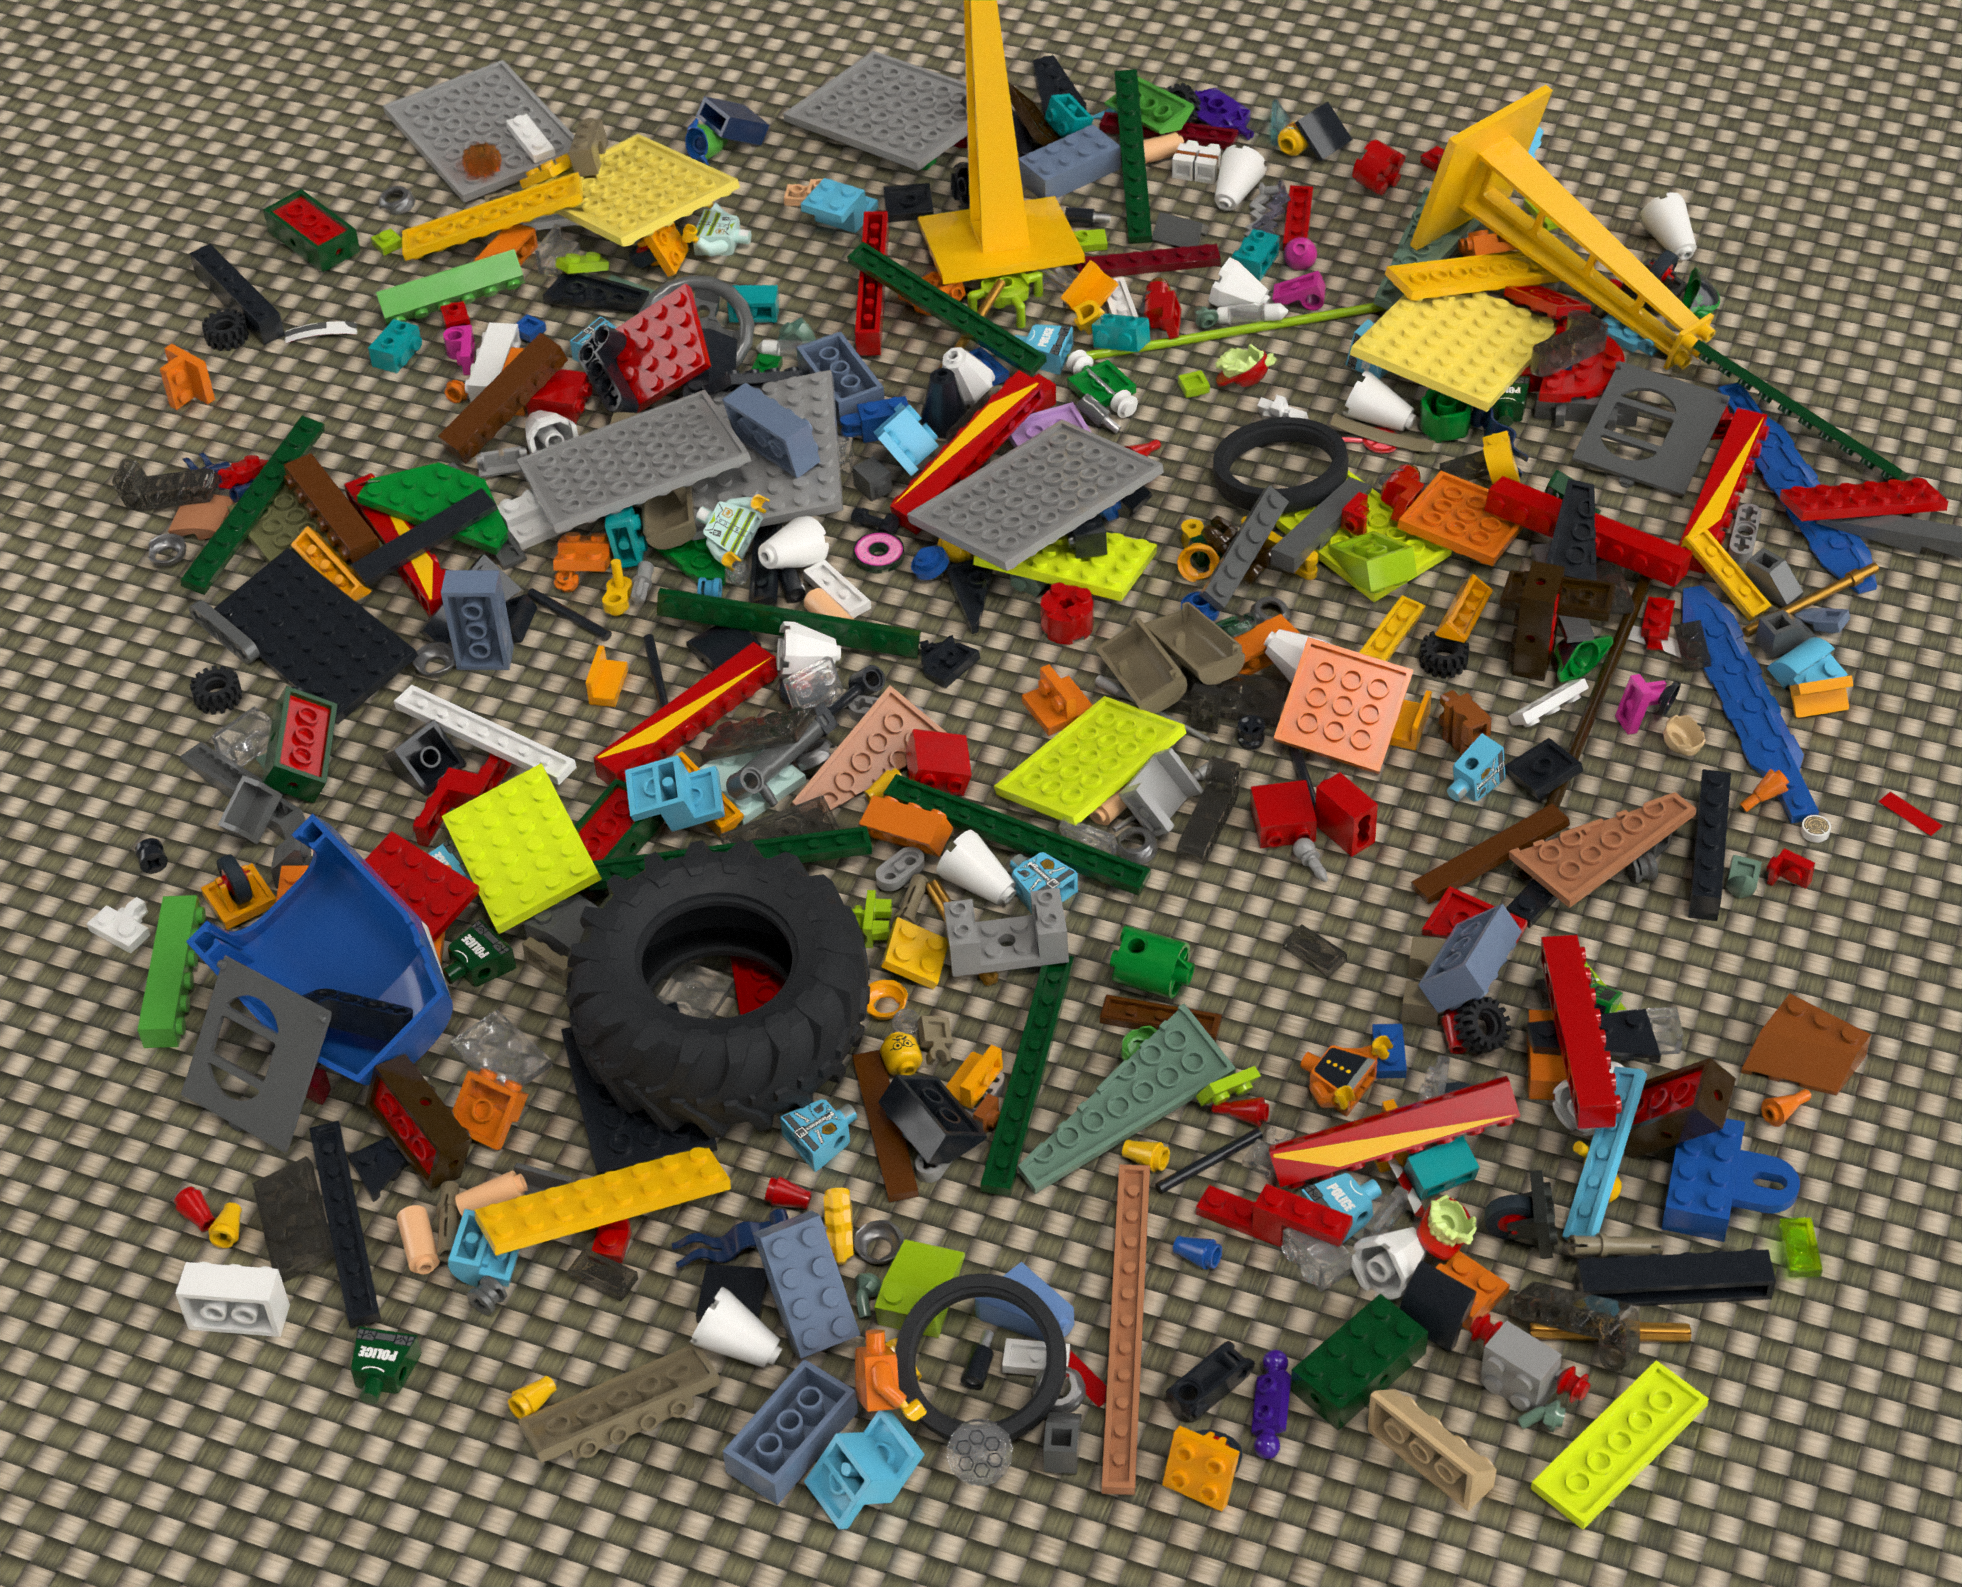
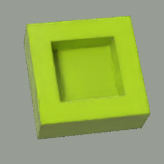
[371,228,402,256]
[1178,370,1210,398]

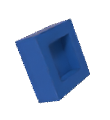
[516,314,547,342]

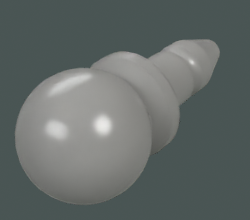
[1293,838,1328,882]

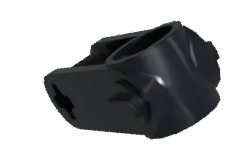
[1166,1341,1255,1423]

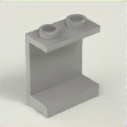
[1119,748,1204,837]

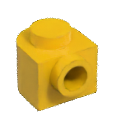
[1074,300,1106,335]

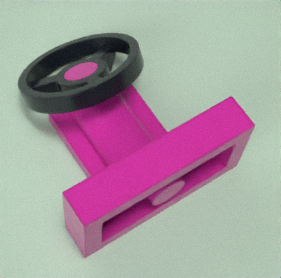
[1615,674,1681,734]

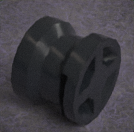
[1237,715,1265,750]
[135,838,168,874]

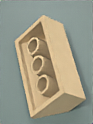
[1367,1389,1497,1511]

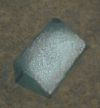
[1271,99,1290,146]

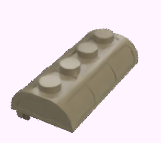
[641,485,696,550]
[1144,602,1245,685]
[1095,617,1187,714]

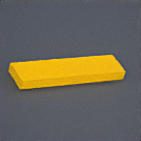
[1682,526,1772,622]
[1359,595,1426,662]

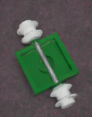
[1066,350,1138,418]

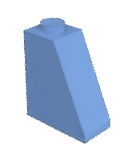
[975,1262,1074,1342]

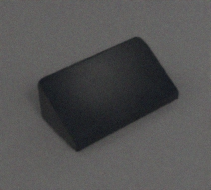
[506,594,537,643]

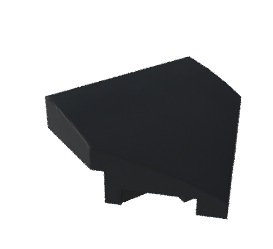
[920,635,981,688]

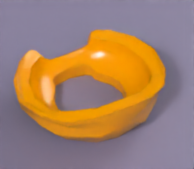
[1177,543,1219,582]
[867,980,908,1020]

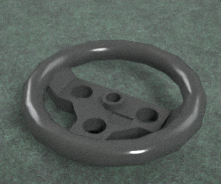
[638,275,755,367]

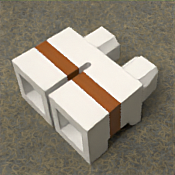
[1172,140,1221,184]

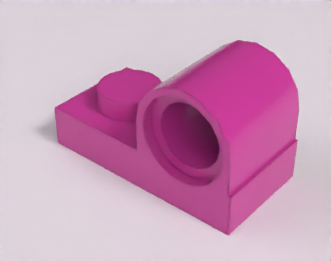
[1272,270,1326,311]
[443,325,475,375]

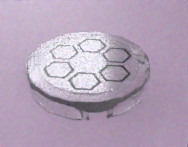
[947,1418,1013,1486]

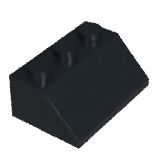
[683,328,737,398]
[878,1075,987,1164]

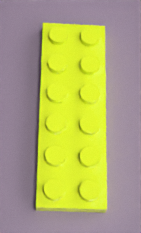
[1531,1360,1709,1530]

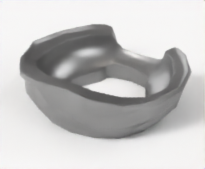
[379,186,415,215]
[148,534,187,567]
[1248,596,1291,626]
[413,642,455,677]
[796,739,836,771]
[1113,827,1158,865]
[853,1220,904,1264]
[1033,1367,1086,1413]

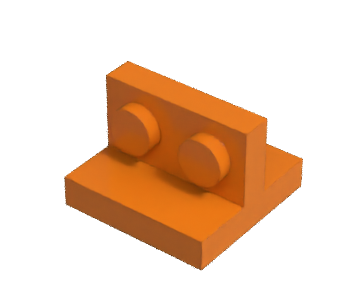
[160,343,215,410]
[1022,664,1093,736]

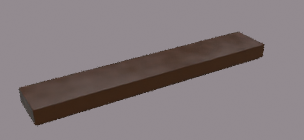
[1411,803,1570,905]
[852,1050,919,1202]

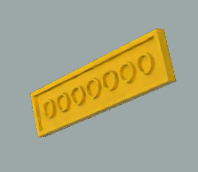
[402,172,583,261]
[1385,250,1562,301]
[474,1147,731,1256]

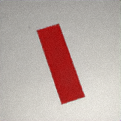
[1878,791,1943,836]
[1067,1350,1107,1407]

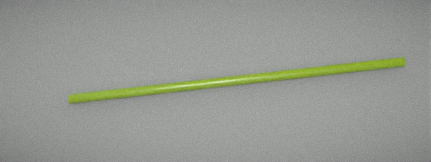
[1067,303,1386,360]

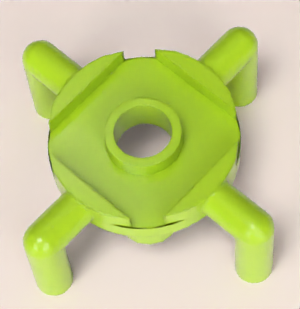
[967,271,1043,328]

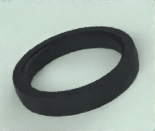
[1213,417,1349,513]
[895,1274,1067,1447]

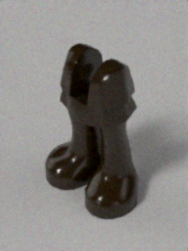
[1201,515,1273,587]

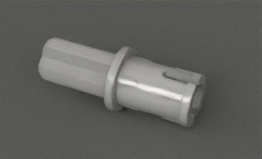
[630,561,654,605]

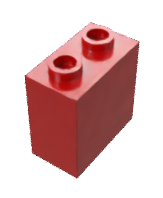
[526,369,593,425]
[905,729,972,796]
[1315,772,1378,857]
[1250,780,1317,848]

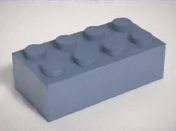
[1018,124,1121,199]
[796,331,885,426]
[722,382,821,479]
[441,570,514,670]
[1418,903,1522,1013]
[752,1210,860,1359]
[722,1359,858,1505]

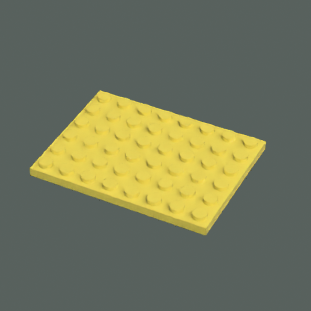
[529,134,740,247]
[1350,291,1558,412]

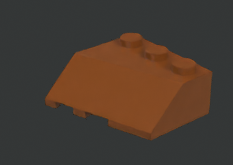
[1741,993,1871,1096]

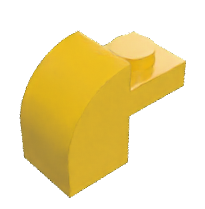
[1482,431,1520,484]

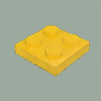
[519,153,573,189]
[881,917,948,990]

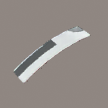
[285,321,357,343]

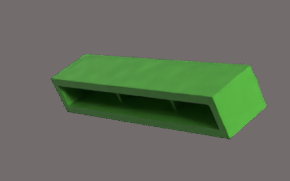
[376,249,525,326]
[137,895,206,1048]

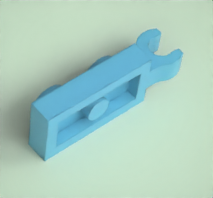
[1594,314,1658,357]

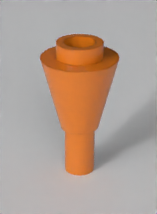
[1739,769,1789,813]
[1761,1089,1811,1127]

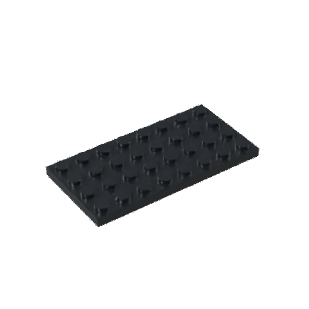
[214,548,418,724]

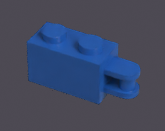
[840,396,909,443]

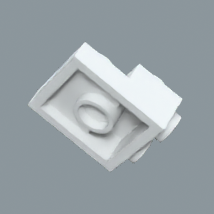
[497,489,564,550]

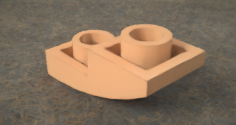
[784,179,823,206]

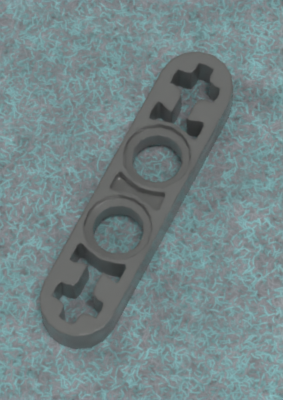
[189,599,260,664]

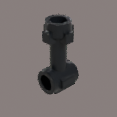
[851,507,900,535]

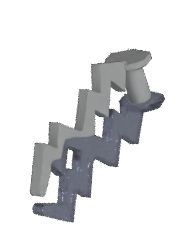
[1244,180,1291,237]

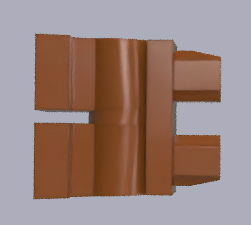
[1439,690,1492,757]

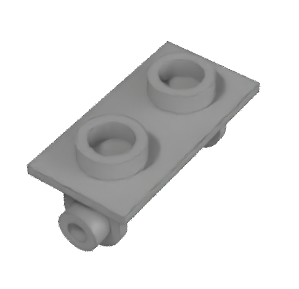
[476,446,527,478]

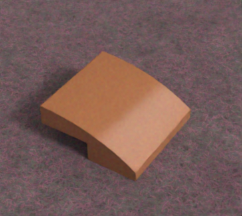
[168,494,235,540]

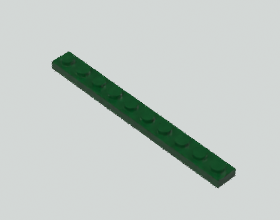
[1114,69,1152,244]
[847,242,1047,377]
[1693,340,1909,481]
[181,415,325,595]
[657,588,921,659]
[883,774,1151,896]
[589,826,872,891]
[980,956,1074,1197]

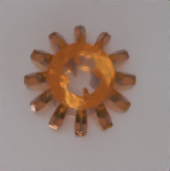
[462,142,502,179]

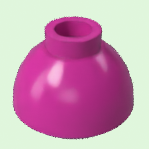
[1284,237,1317,271]

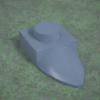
[1793,608,1850,634]

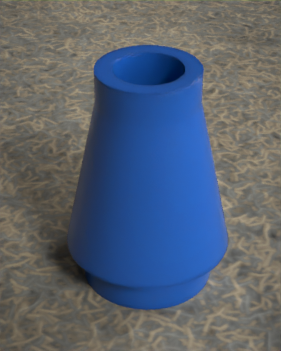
[1173,1235,1222,1270]

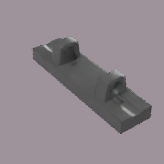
[1534,393,1638,431]

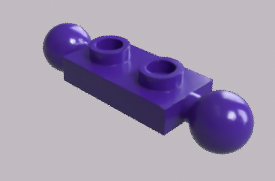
[1251,1349,1291,1459]

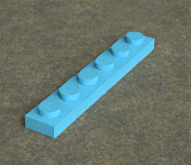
[1562,1067,1647,1241]

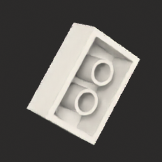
[176,1262,290,1337]

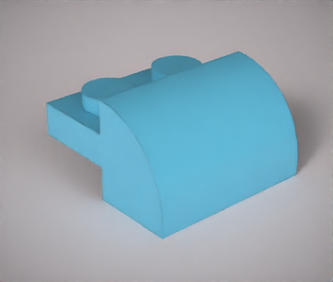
[1767,637,1848,689]
[448,1209,520,1287]

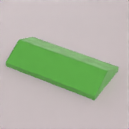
[1104,77,1195,134]

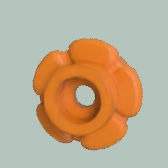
[445,380,468,403]
[554,571,579,593]

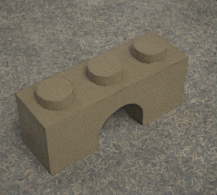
[568,118,608,177]
[1401,936,1446,1027]

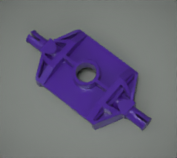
[1194,88,1254,140]

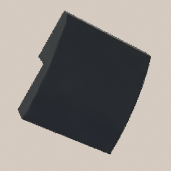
[1295,101,1353,161]
[686,625,761,670]
[1399,1260,1477,1352]

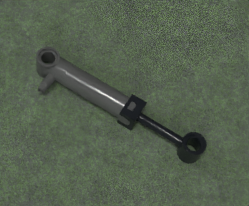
[726,665,885,807]

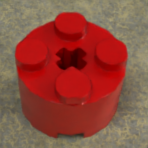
[1352,139,1406,195]
[1040,582,1094,645]

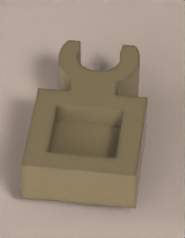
[917,1015,953,1067]

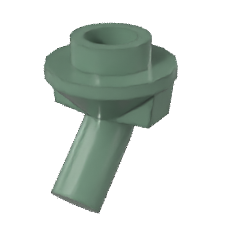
[1194,306,1219,328]
[855,1273,881,1319]
[1518,1399,1566,1432]

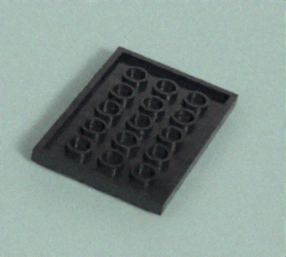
[561,1002,718,1176]

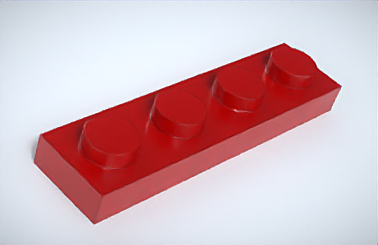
[1283,185,1313,251]

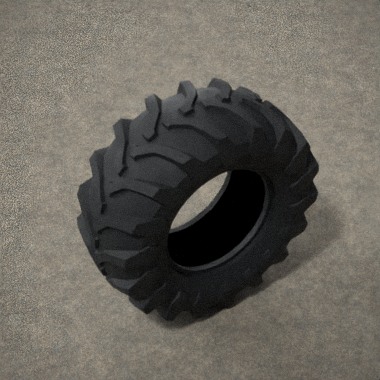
[566,840,870,1138]

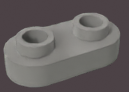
[876,847,925,891]

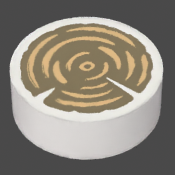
[1801,815,1831,843]

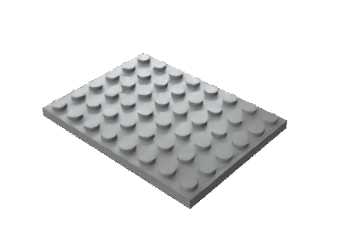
[783,51,967,171]
[383,60,574,203]
[692,370,843,541]
[517,390,751,534]
[907,420,1164,571]

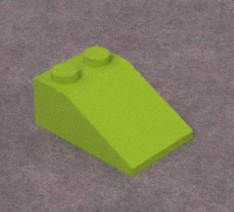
[1328,531,1417,593]
[874,1239,965,1338]

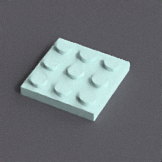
[699,733,806,826]

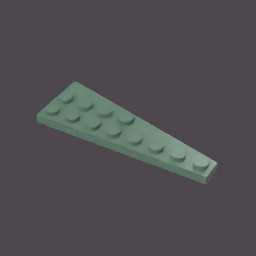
[1374,187,1481,310]
[1018,1003,1236,1194]

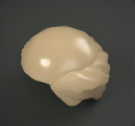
[1663,715,1706,756]

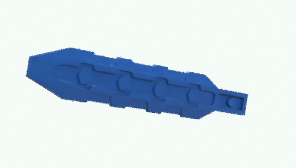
[1717,383,1877,594]
[1682,585,1819,824]

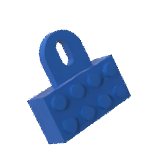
[1661,1118,1800,1242]

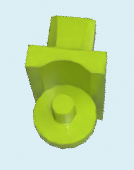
[852,890,892,948]

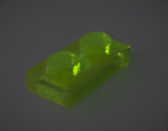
[1778,1217,1823,1278]

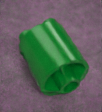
[1110,926,1195,999]

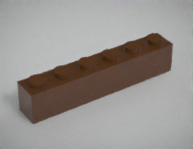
[438,332,568,464]
[283,453,380,565]

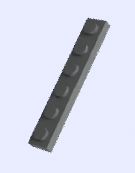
[1199,485,1289,611]

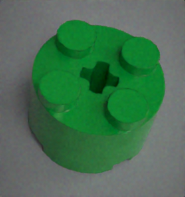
[1420,388,1472,443]

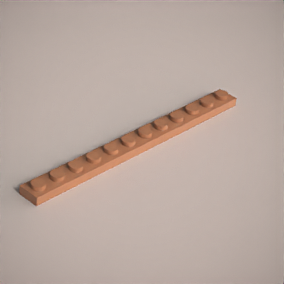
[1102,1164,1150,1495]

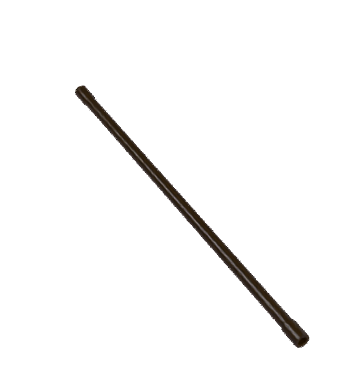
[1516,538,1664,880]

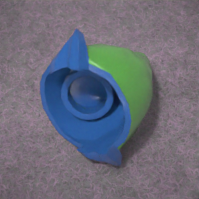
[685,118,728,166]

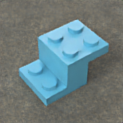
[801,178,878,233]
[873,403,939,476]
[625,755,725,832]
[804,1410,925,1529]

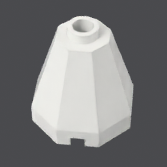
[1208,257,1271,313]
[942,347,995,407]
[525,410,578,454]
[777,621,841,679]
[1264,629,1332,683]
[1350,1227,1427,1300]

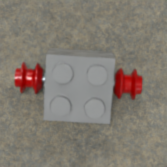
[1470,1313,1591,1412]

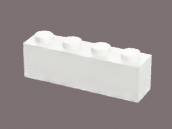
[465,322,521,403]

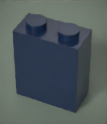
[695,96,770,145]

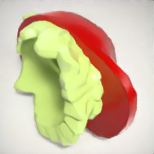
[1215,344,1277,387]
[1416,1195,1477,1260]

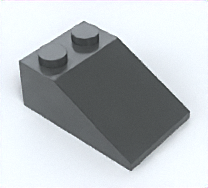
[524,893,598,957]

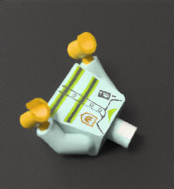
[682,202,751,257]
[696,494,770,572]

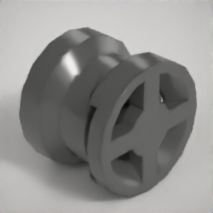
[1626,852,1658,884]
[467,1275,507,1316]

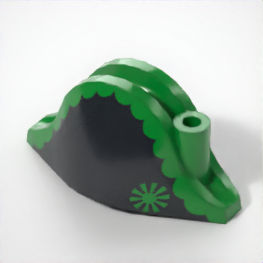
[1682,267,1720,319]
[1555,635,1613,683]

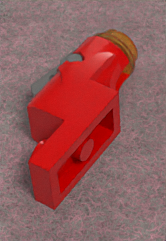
[1139,277,1182,339]
[1378,464,1424,522]

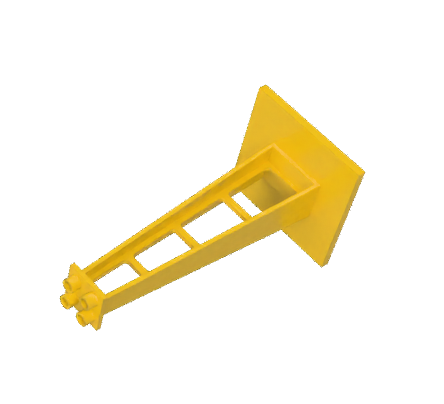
[918,0,1085,285]
[1410,85,1716,370]

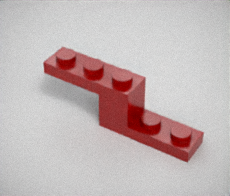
[413,753,512,847]
[1196,1183,1353,1247]

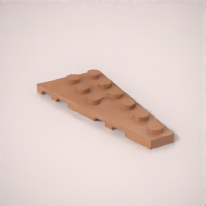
[789,685,947,823]
[1509,792,1696,908]

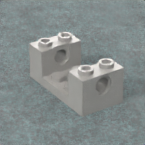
[943,888,1069,977]

